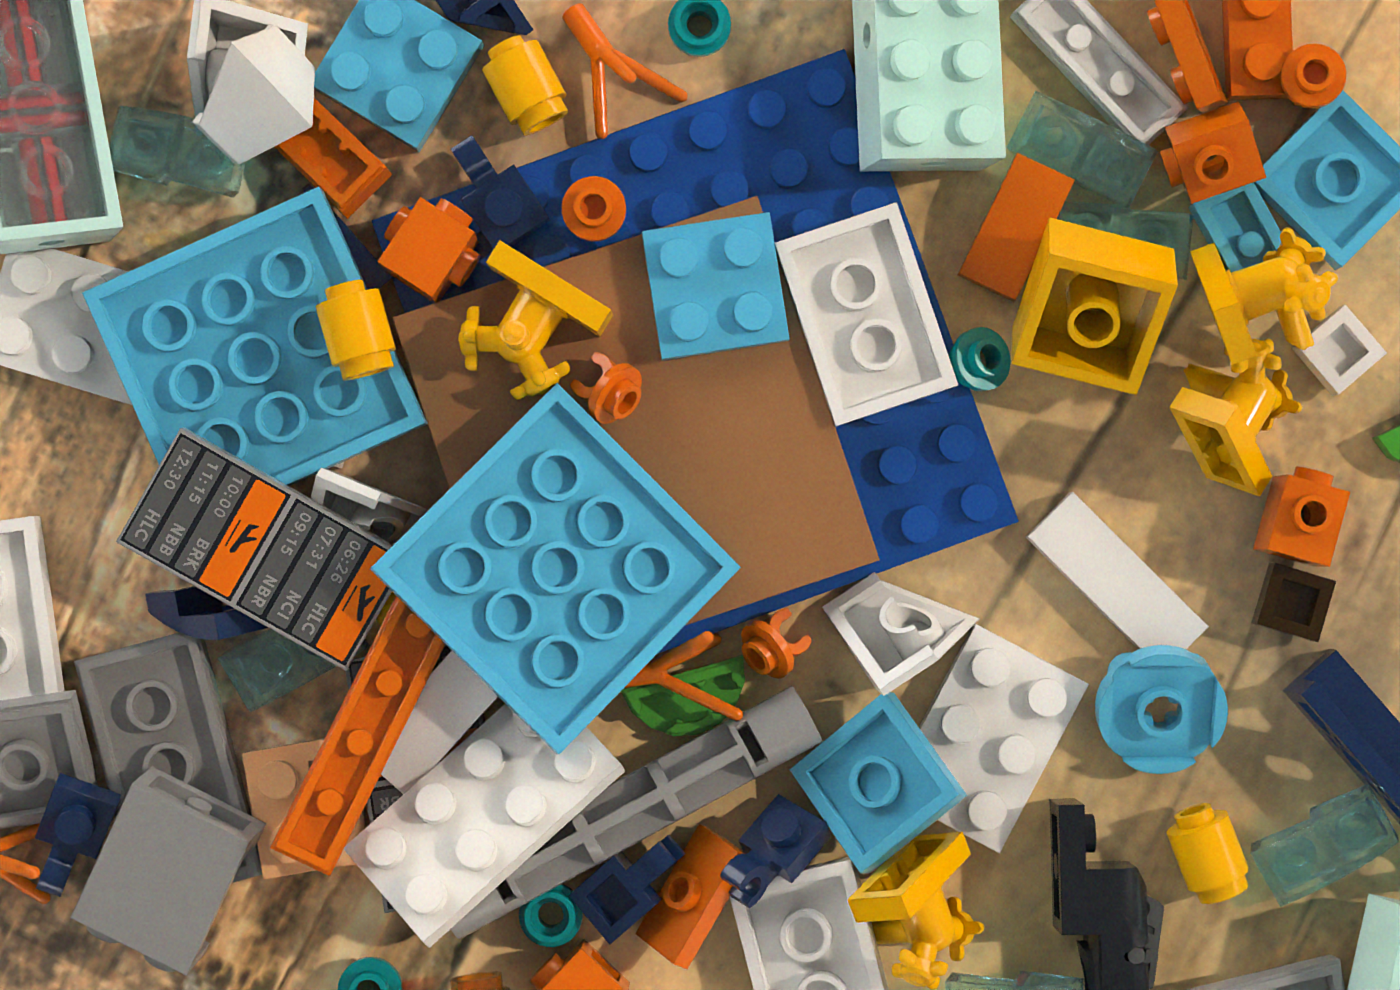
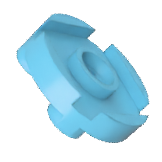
[1095,645,1228,774]

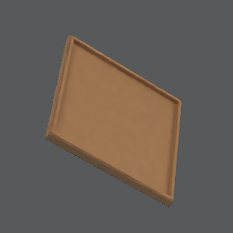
[393,196,880,625]

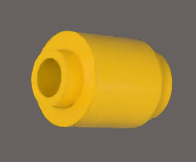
[482,35,568,136]
[315,280,396,381]
[1166,803,1249,904]

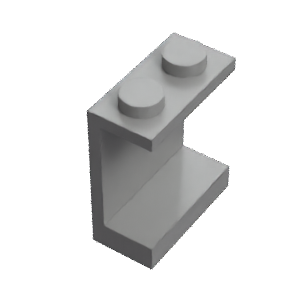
[70,766,266,975]

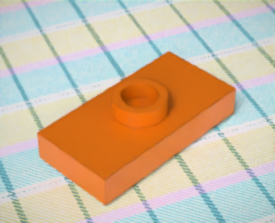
[274,98,392,219]
[635,824,746,969]

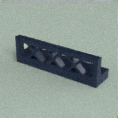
[1283,649,1400,824]

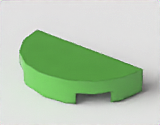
[621,655,745,736]

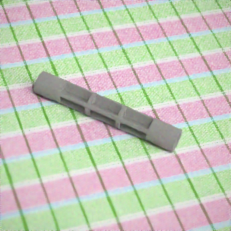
[451,686,822,940]

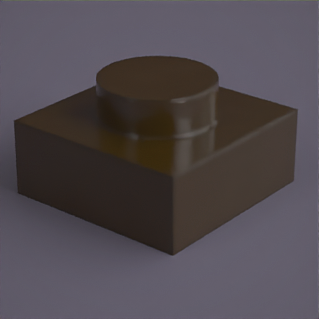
[1251,563,1336,642]

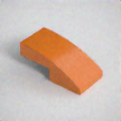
[957,152,1075,302]

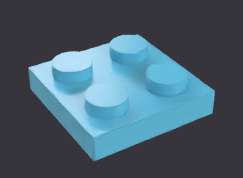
[314,0,484,152]
[1254,90,1400,270]
[642,212,790,361]
[789,692,967,874]

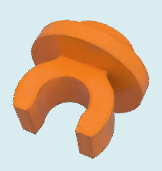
[1280,44,1347,109]
[562,176,626,242]
[570,352,642,424]
[741,608,812,679]

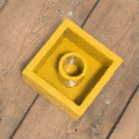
[1012,217,1178,395]

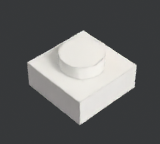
[1291,305,1387,396]

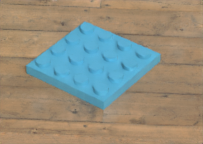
[82,187,428,486]
[370,383,741,754]

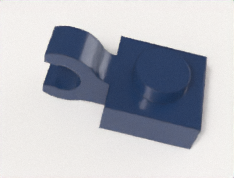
[451,135,550,250]
[35,773,122,897]
[720,794,832,908]
[568,835,685,945]

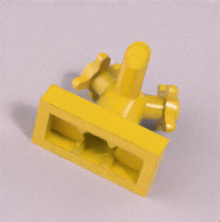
[1190,227,1338,365]
[458,240,613,400]
[1169,339,1302,497]
[847,832,984,990]

